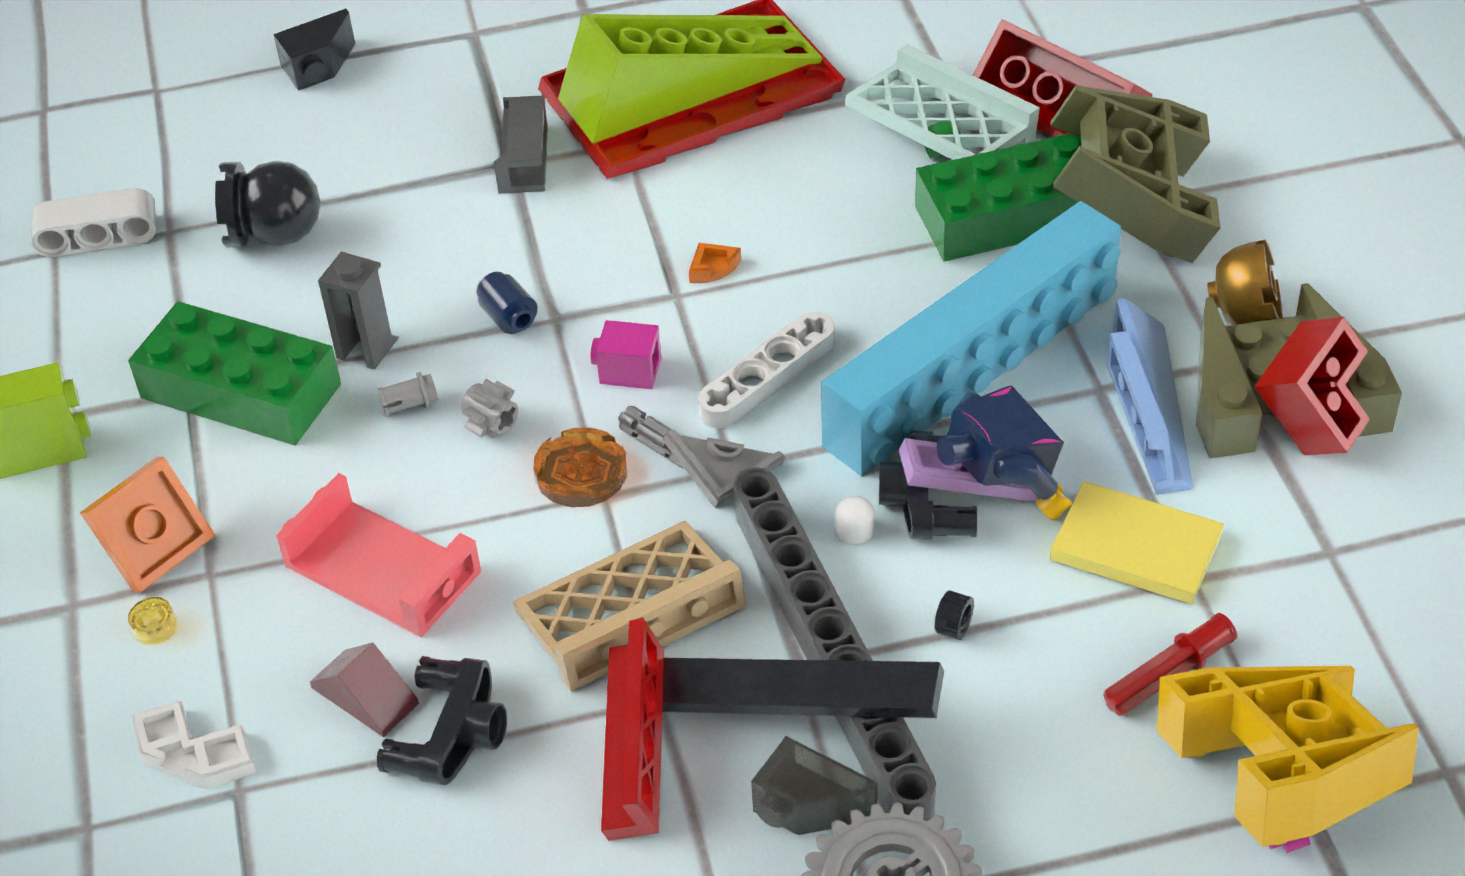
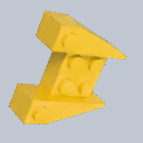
[1157,665,1419,847]

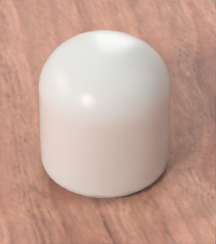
[835,496,874,545]

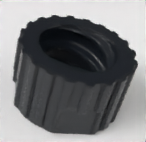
[934,590,974,640]

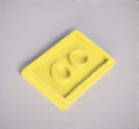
[1050,481,1224,605]

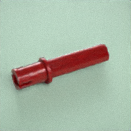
[1103,612,1237,716]

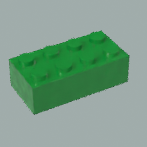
[915,134,1081,262]
[128,301,341,446]

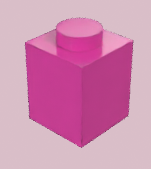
[590,320,662,389]

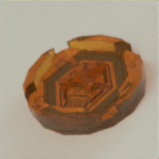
[533,427,627,507]

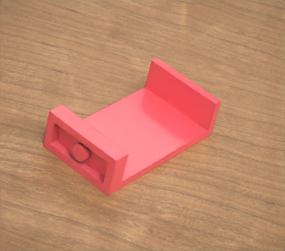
[276,473,481,638]

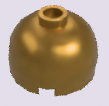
[1207,239,1283,325]

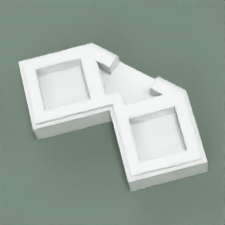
[131,700,257,789]

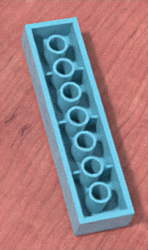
[821,201,1121,477]

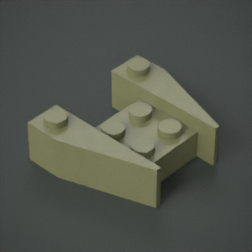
[1050,85,1221,263]
[1196,283,1402,459]

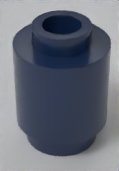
[476,271,538,334]

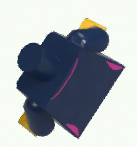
[937,385,1072,521]

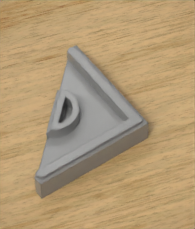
[662,430,786,507]

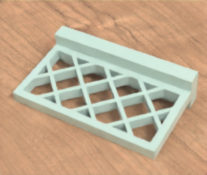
[845,44,1040,160]

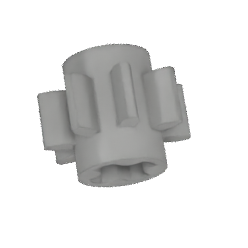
[461,379,519,439]

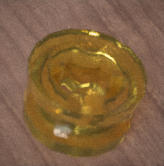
[128,597,178,645]

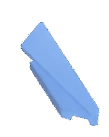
[1107,298,1193,495]

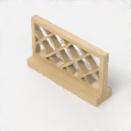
[513,521,746,692]

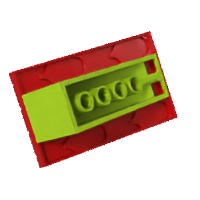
[538,0,846,179]

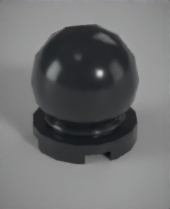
[215,160,321,248]

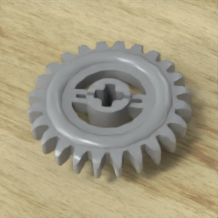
[801,803,982,876]

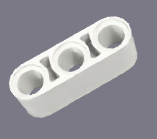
[31,188,156,257]

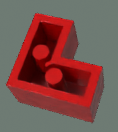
[1254,317,1370,455]

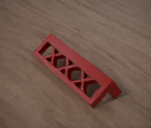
[601,618,664,841]

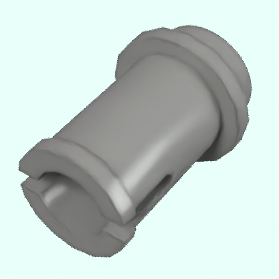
[377,372,439,417]

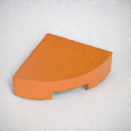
[689,243,741,283]

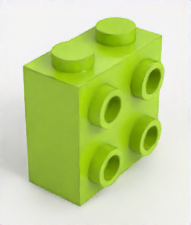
[0,362,92,479]

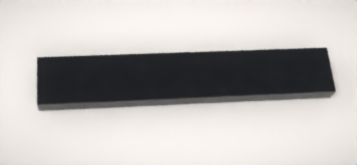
[662,658,944,718]

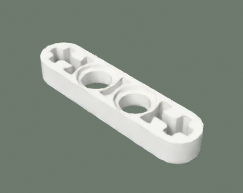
[698,312,835,428]

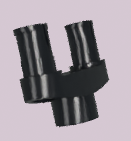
[879,431,977,540]
[377,656,507,785]

